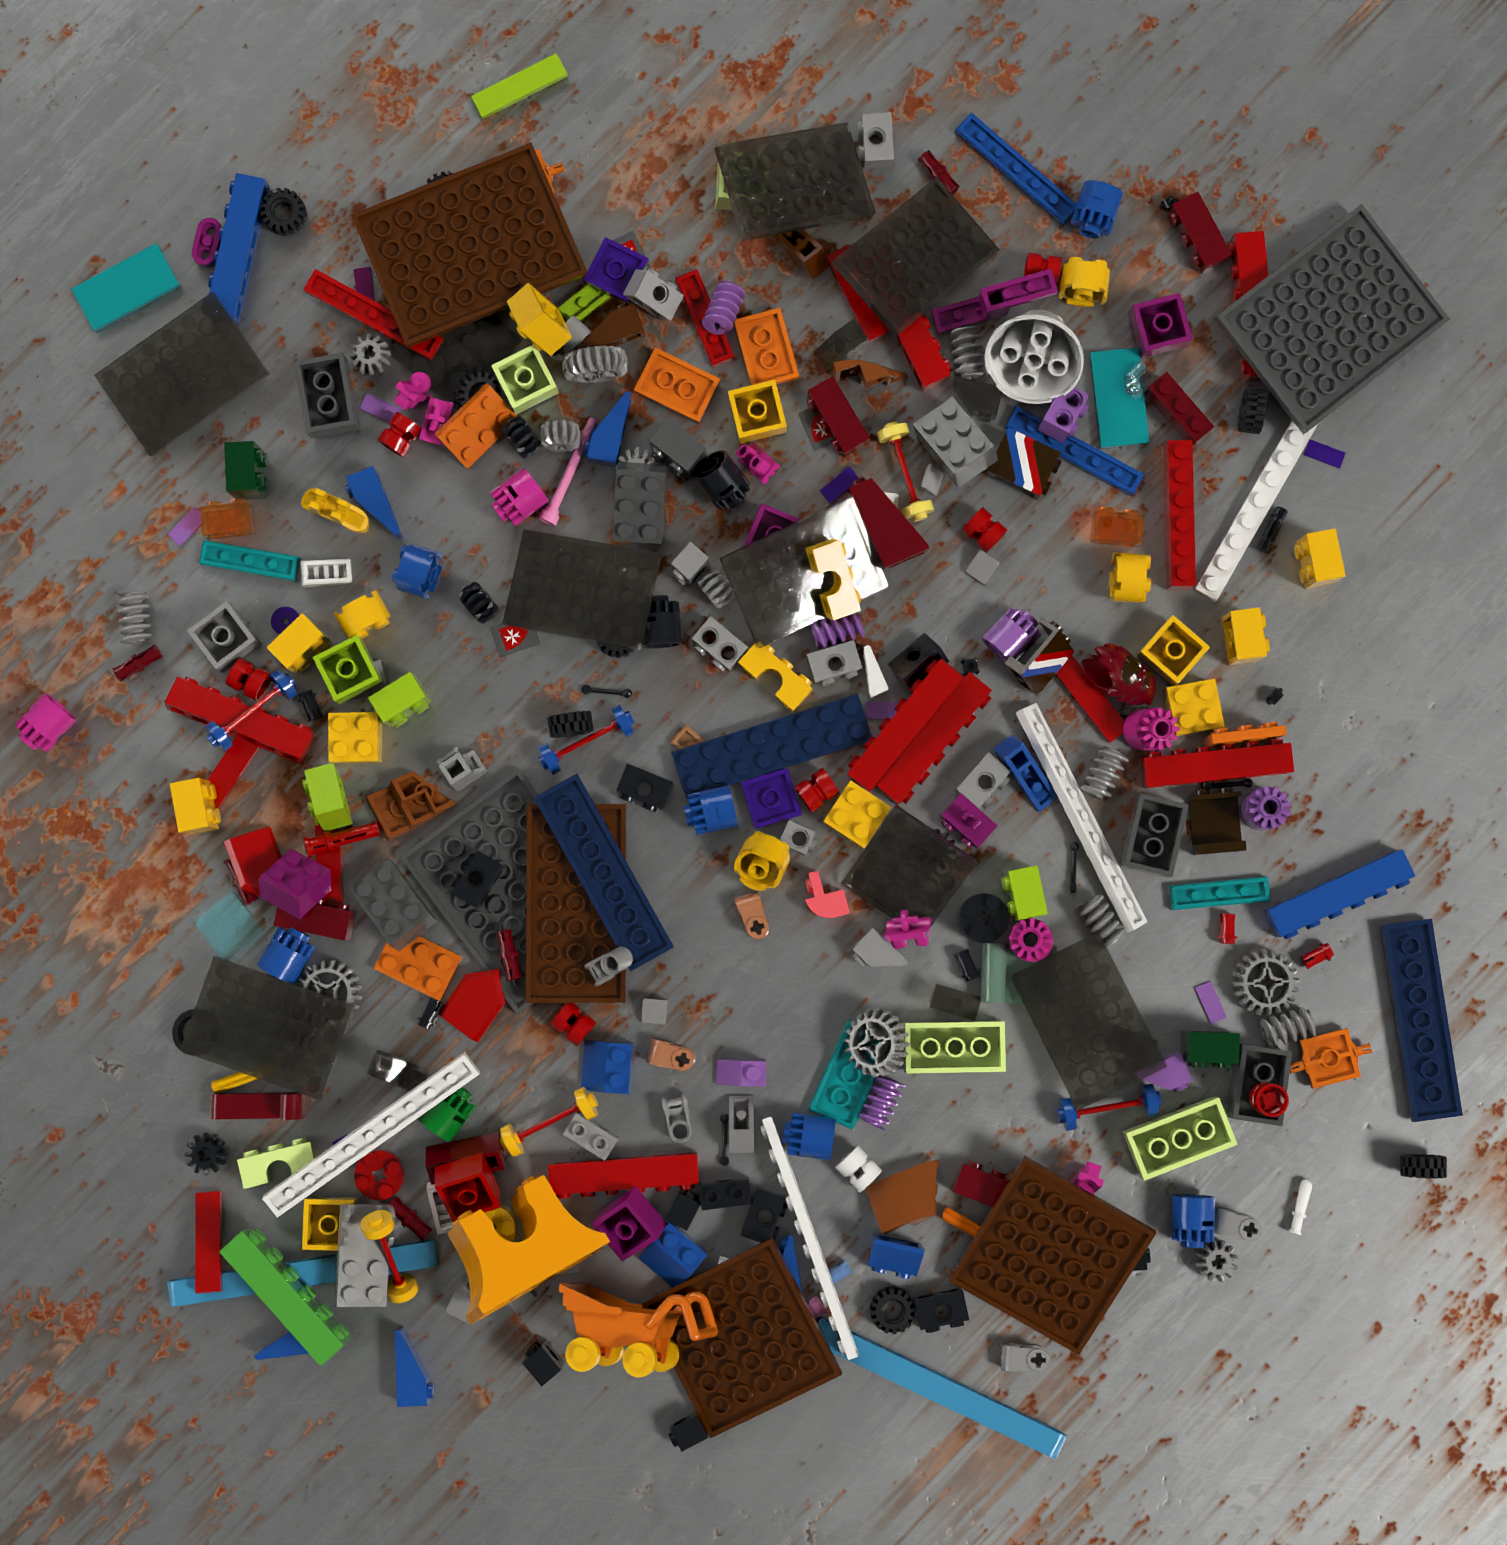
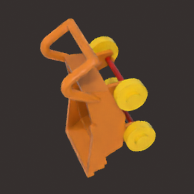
[559,1281,718,1377]

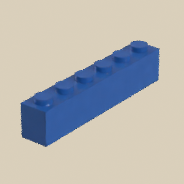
[203,173,269,325]
[1263,849,1415,940]

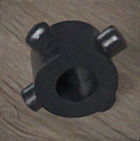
[1159,196,1179,212]
[961,657,980,676]
[1266,688,1284,705]

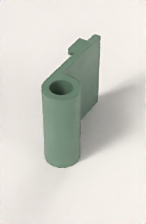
[980,943,1057,1006]

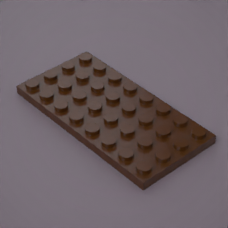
[526,804,626,1003]

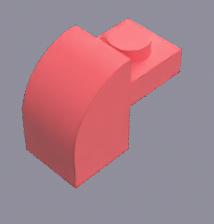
[805,871,850,918]

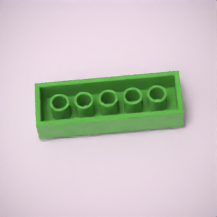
[219,1227,352,1366]

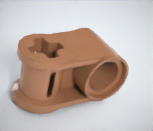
[734,891,769,940]
[646,1038,695,1071]

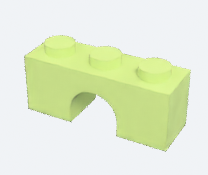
[237,1137,318,1189]

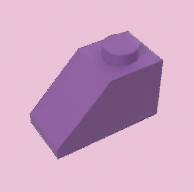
[1132,1052,1193,1092]
[716,1059,766,1087]

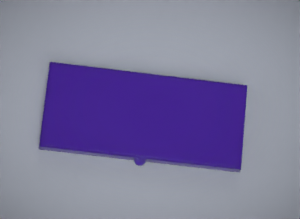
[1303,439,1346,469]
[819,466,860,504]

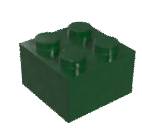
[224,441,269,500]
[1181,1031,1240,1068]

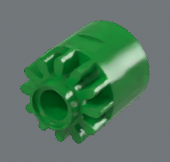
[417,1087,476,1142]

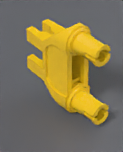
[301,488,369,533]

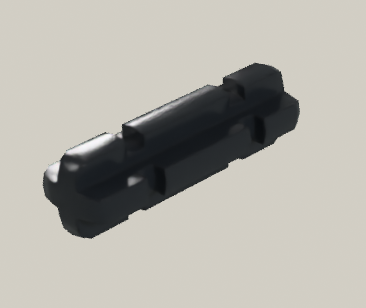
[1257,506,1288,553]

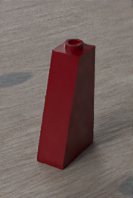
[848,477,930,572]

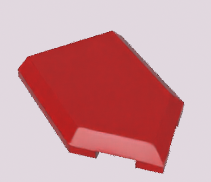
[223,826,281,900]
[439,969,506,1042]

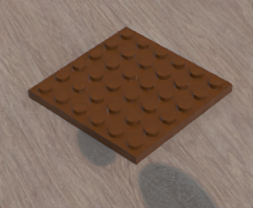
[949,1155,1156,1355]
[641,1237,843,1438]

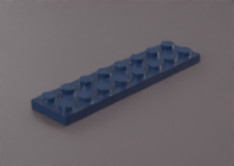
[671,694,872,799]
[534,774,674,972]
[1381,919,1463,1122]

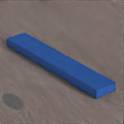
[955,112,1077,226]
[1004,405,1145,497]

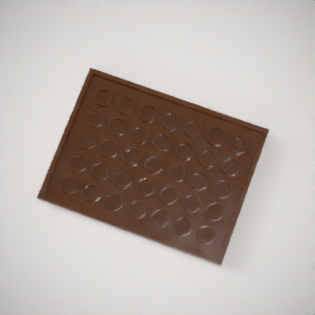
[351,142,588,348]

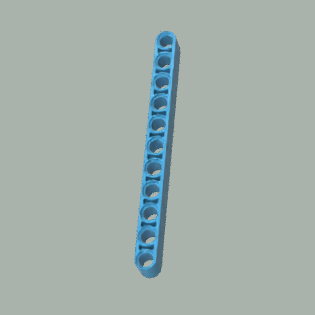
[167,1240,439,1307]
[818,1317,1067,1459]

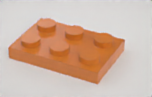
[734,307,799,385]
[634,347,720,424]
[434,383,517,469]
[1203,722,1287,747]
[373,936,462,1001]

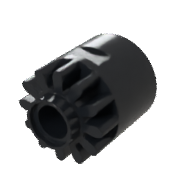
[692,450,751,510]
[637,595,682,649]

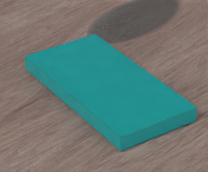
[71,243,181,332]
[1089,347,1150,449]
[808,1019,891,1130]

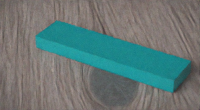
[199,540,300,582]
[1169,877,1271,910]

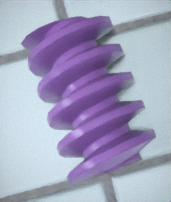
[702,280,746,335]
[810,613,865,650]
[859,1076,906,1131]

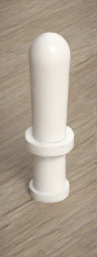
[1288,1179,1312,1235]

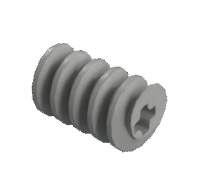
[950,326,985,380]
[117,592,152,644]
[1080,746,1129,801]
[1074,894,1125,950]
[1259,1007,1316,1048]

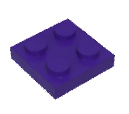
[583,237,649,303]
[741,768,802,829]

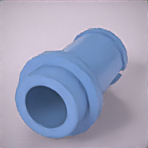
[829,1259,853,1284]

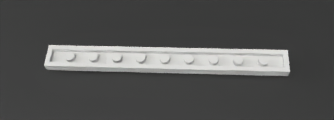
[1194,420,1318,602]
[1016,703,1148,933]
[262,1052,480,1218]
[760,1116,859,1360]

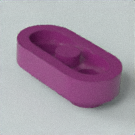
[192,218,222,267]

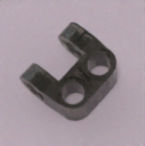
[367,1050,426,1091]

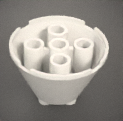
[985,309,1084,404]

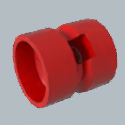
[1023,252,1062,287]
[377,411,422,458]
[962,507,1008,553]
[226,657,271,701]
[794,768,840,813]
[550,1003,597,1047]
[1249,1082,1289,1117]

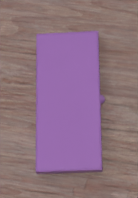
[359,393,402,422]
[168,507,207,546]
[865,701,898,719]
[1195,981,1227,1024]

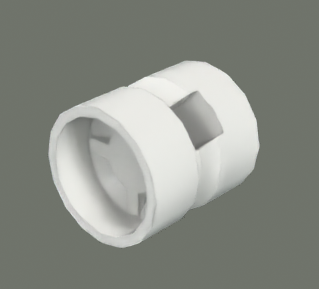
[835,1145,882,1193]

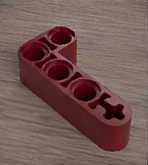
[210,1092,307,1120]

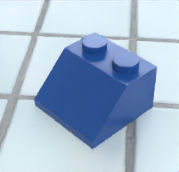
[581,1040,634,1094]
[638,1222,708,1287]
[867,1233,925,1279]

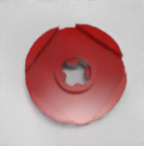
[354,1150,405,1200]

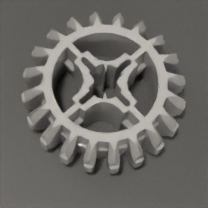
[562,345,628,384]
[1232,949,1300,1016]
[295,960,362,1026]
[844,1009,910,1077]

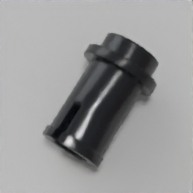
[298,689,324,722]
[954,949,980,982]
[418,998,444,1031]

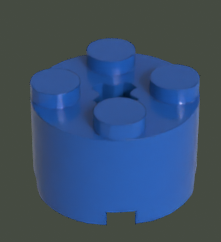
[392,544,443,599]

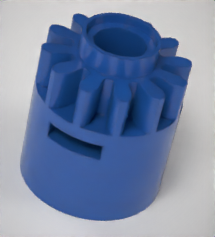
[1071,180,1123,239]
[683,785,738,835]
[257,927,316,985]
[782,1113,836,1161]
[1171,1194,1215,1248]

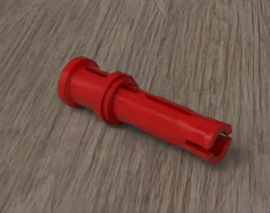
[303,821,380,858]

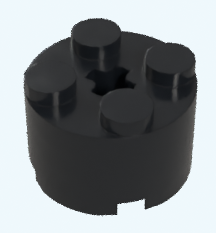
[957,893,1009,943]

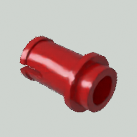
[1218,914,1237,944]
[1300,943,1334,970]

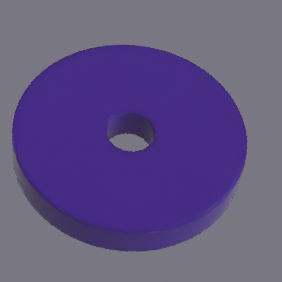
[271,607,299,635]

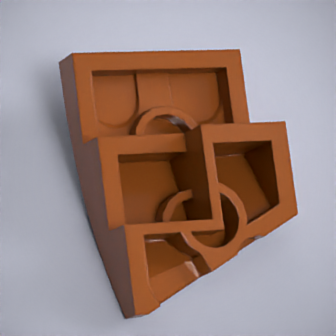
[832,360,908,388]
[365,771,456,842]
[865,1159,939,1234]

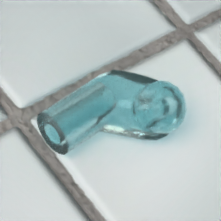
[1124,362,1147,399]

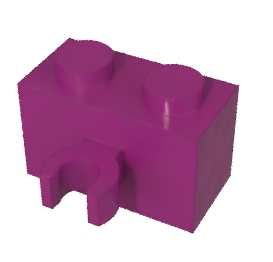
[940,793,998,849]

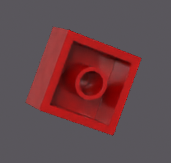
[435,1152,500,1222]

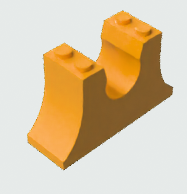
[447,1175,610,1325]

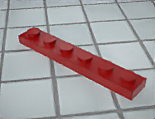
[303,269,443,361]

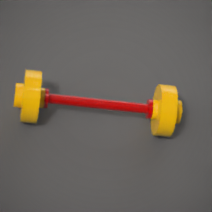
[500,1087,598,1157]
[360,1210,419,1303]

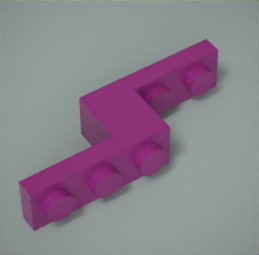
[931,269,1058,335]

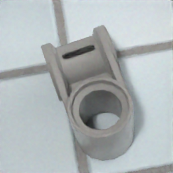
[550,316,592,362]
[584,946,633,987]
[661,1093,692,1143]
[1214,1207,1262,1241]
[1001,1343,1050,1372]

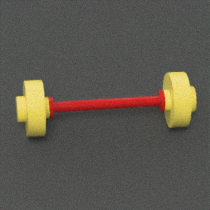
[877,421,934,522]

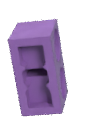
[1038,387,1089,443]

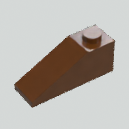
[764,209,831,280]
[574,303,645,351]

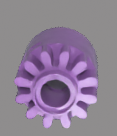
[982,607,1042,663]
[1240,786,1291,831]

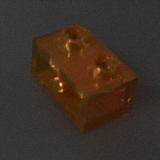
[200,499,256,540]
[1090,507,1145,548]

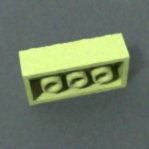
[903,1021,1006,1073]
[1122,1096,1238,1181]

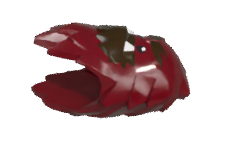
[1082,643,1156,706]

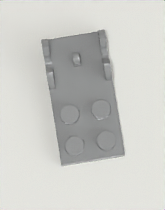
[334,1204,395,1307]

